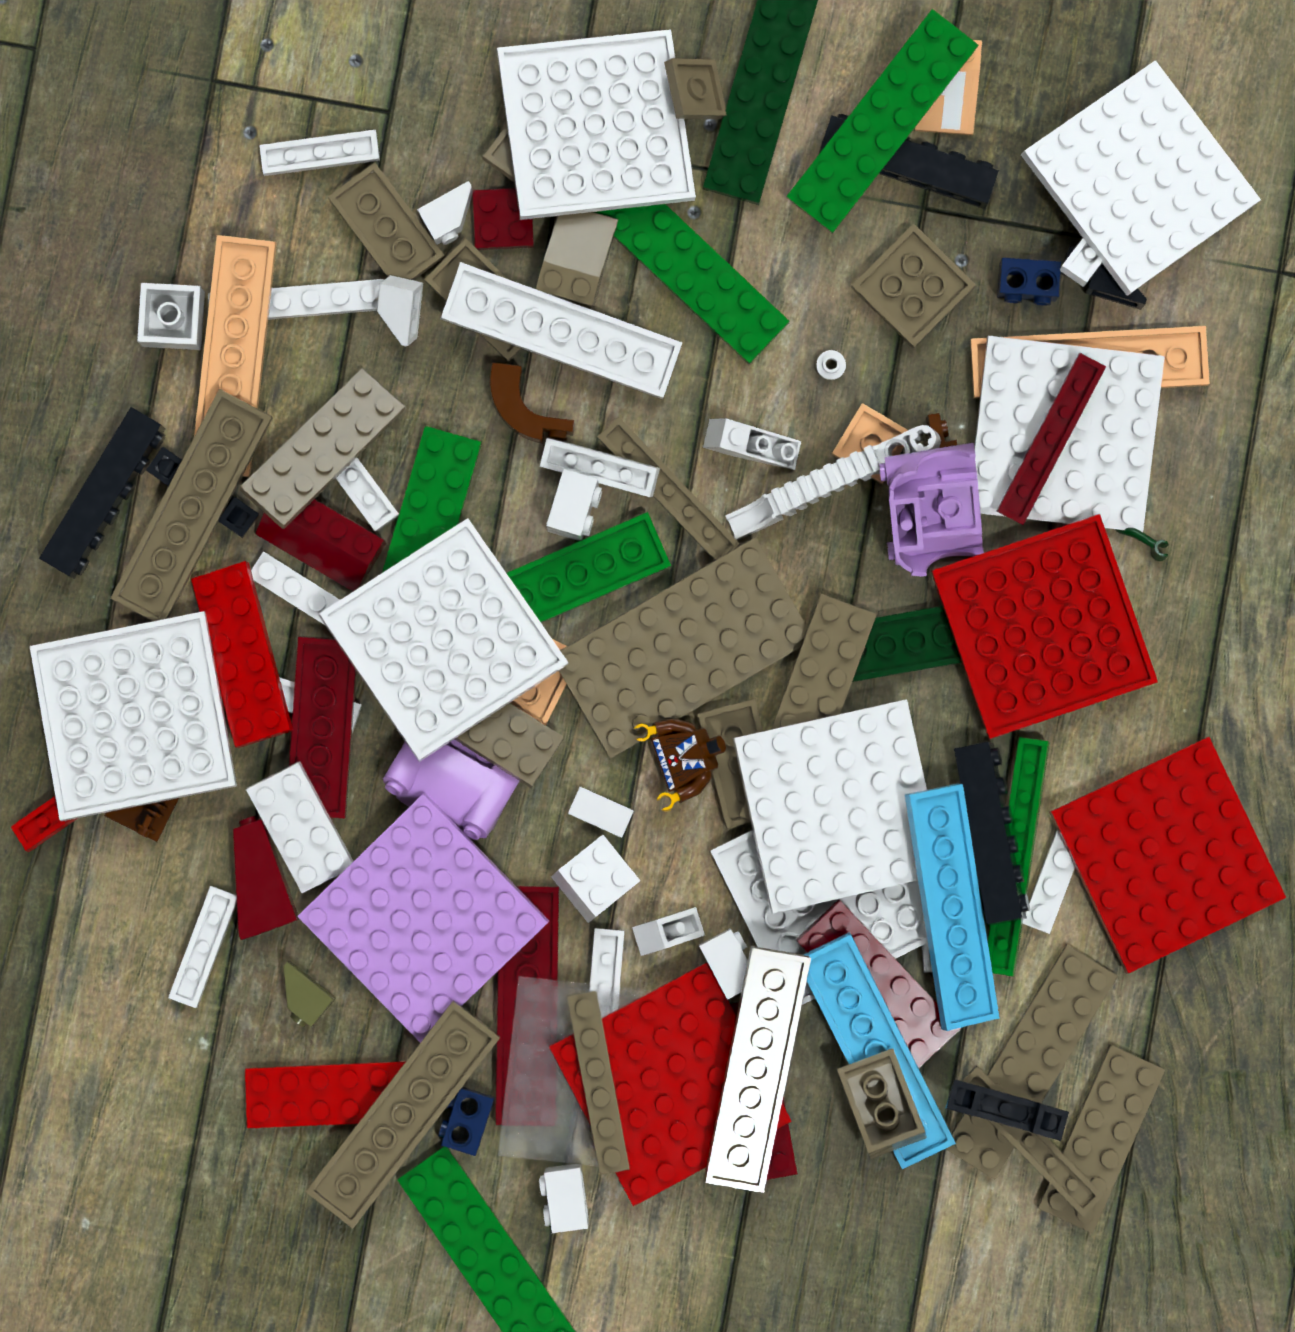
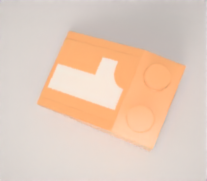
[915,40,982,135]

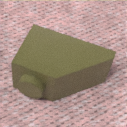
[283,961,336,1027]

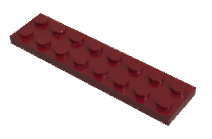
[496,886,559,1126]

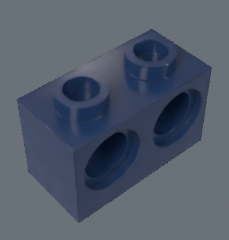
[997,258,1061,306]
[438,1087,495,1156]

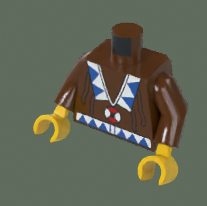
[634,719,726,812]

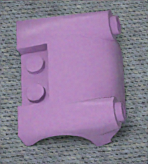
[879,443,984,577]
[383,740,519,840]

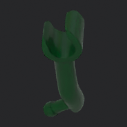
[1115,528,1169,561]

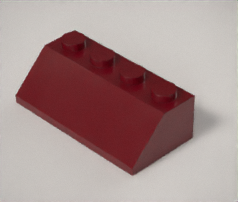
[255,499,387,592]

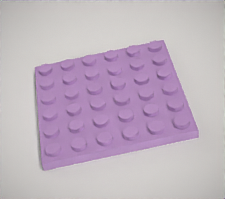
[297,793,549,1043]

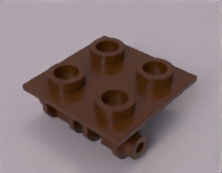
[104,798,179,842]

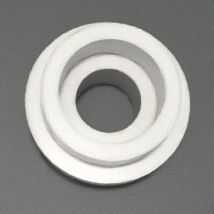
[816,350,846,380]

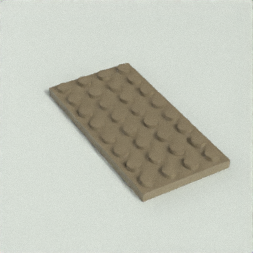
[559,537,808,759]

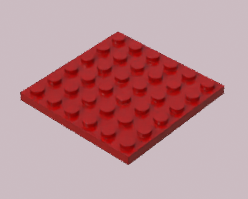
[931,514,1158,740]
[1049,737,1286,974]
[549,962,791,1207]

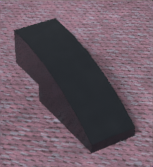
[1060,246,1147,310]

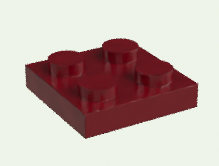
[473,188,534,250]

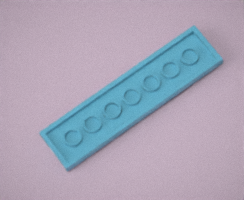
[905,784,999,1031]
[804,932,956,1169]

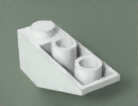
[703,418,801,470]

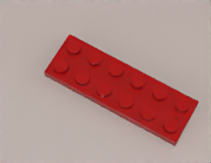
[191,561,293,748]
[245,1061,406,1128]

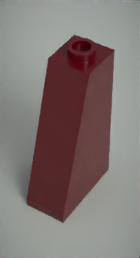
[233,816,300,940]

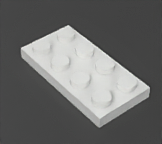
[246,761,354,893]

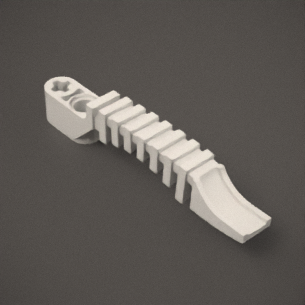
[726,425,941,540]

